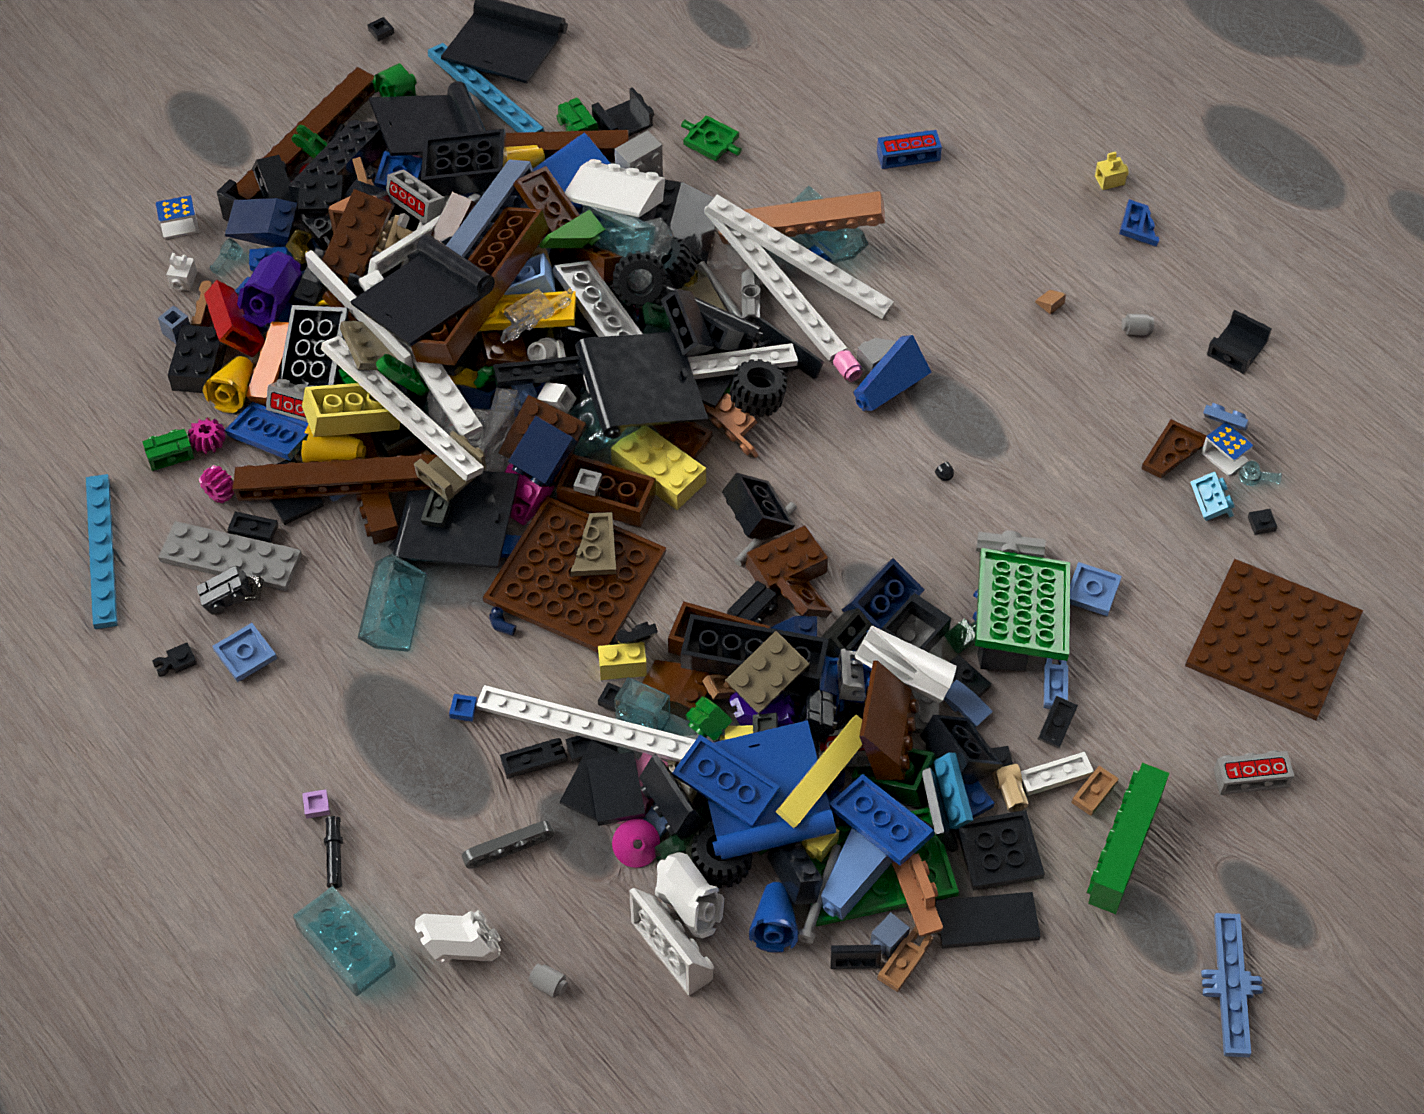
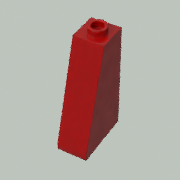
[204,280,265,358]

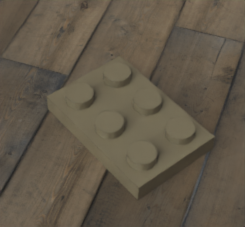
[725,631,810,714]

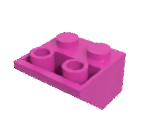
[504,464,555,525]

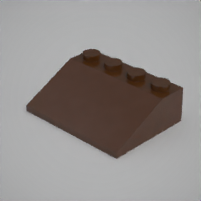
[859,660,919,780]

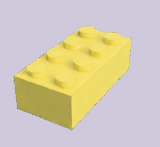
[302,381,400,437]
[611,426,706,510]

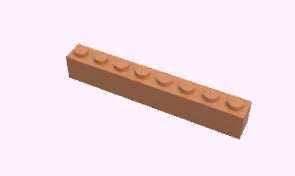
[718,191,885,245]

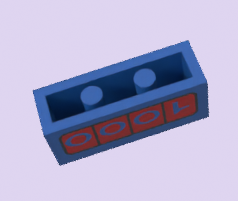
[876,130,942,169]

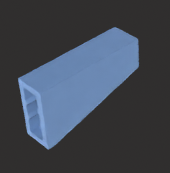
[821,828,893,920]

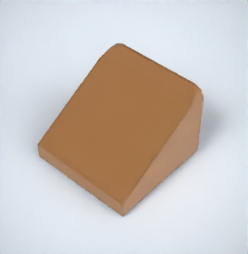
[1035,290,1066,314]

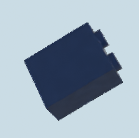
[508,416,577,487]

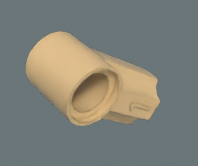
[993,764,1028,812]

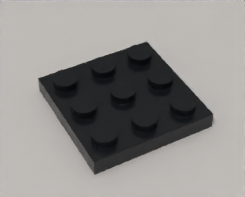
[956,810,1045,891]

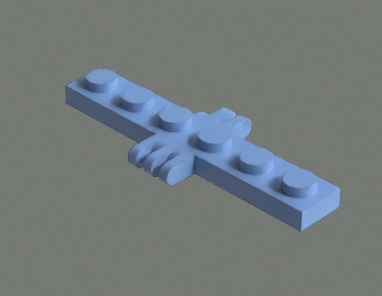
[1201,913,1263,1057]

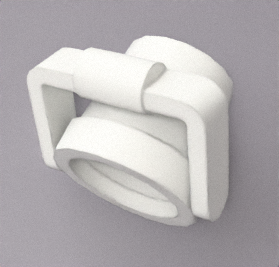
[527,337,566,361]

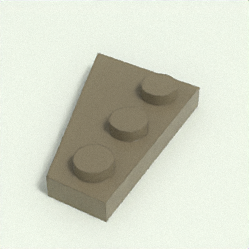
[340,321,397,370]
[571,512,616,576]

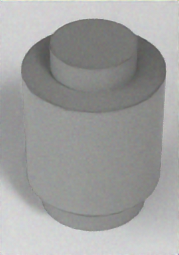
[1122,314,1154,336]
[529,964,568,998]

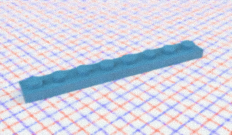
[428,43,544,132]
[86,474,118,629]

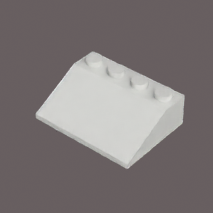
[564,159,665,217]
[629,888,714,996]

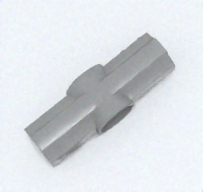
[741,269,760,324]
[976,531,1046,558]

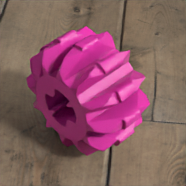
[188,417,226,454]
[199,465,235,504]

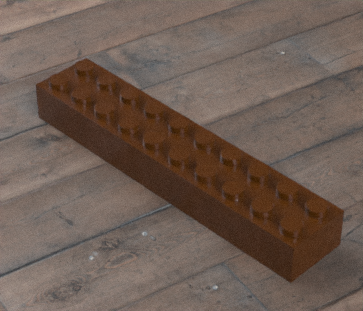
[411,207,549,365]

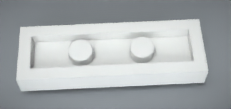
[1021,752,1094,796]

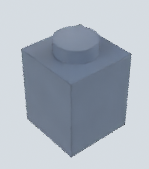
[158,306,190,344]
[870,913,910,958]

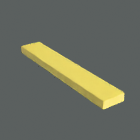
[776,715,863,828]

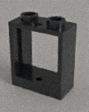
[881,593,951,653]

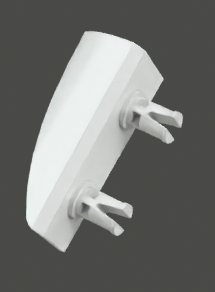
[855,626,956,703]

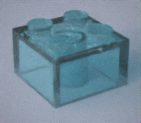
[614,677,670,731]

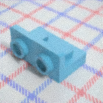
[1190,471,1235,521]

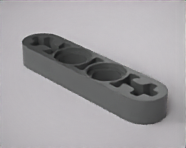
[461,821,554,869]

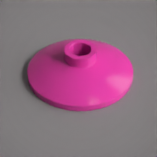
[612,819,660,868]

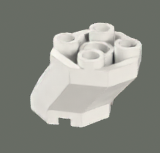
[655,852,724,939]
[415,910,501,964]

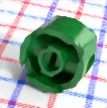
[373,63,417,97]

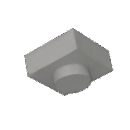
[573,468,602,496]

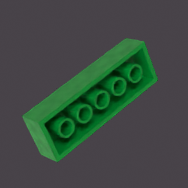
[1087,763,1170,914]

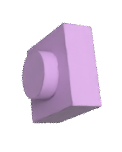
[302,789,330,819]

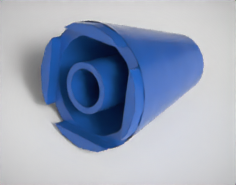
[749,882,799,952]

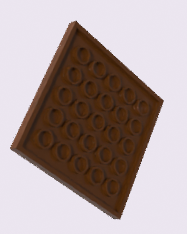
[483,496,666,653]
[1185,558,1363,721]

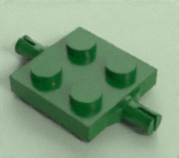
[681,115,742,162]

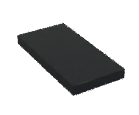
[935,892,1041,949]

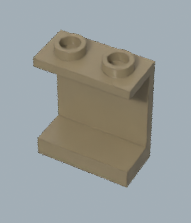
[414,431,487,502]

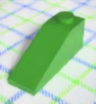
[539,210,605,248]

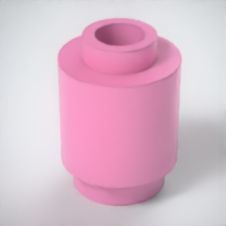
[833,350,863,382]

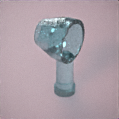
[209,238,243,274]
[1239,461,1282,486]

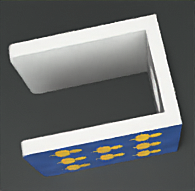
[156,195,200,239]
[1201,422,1253,476]

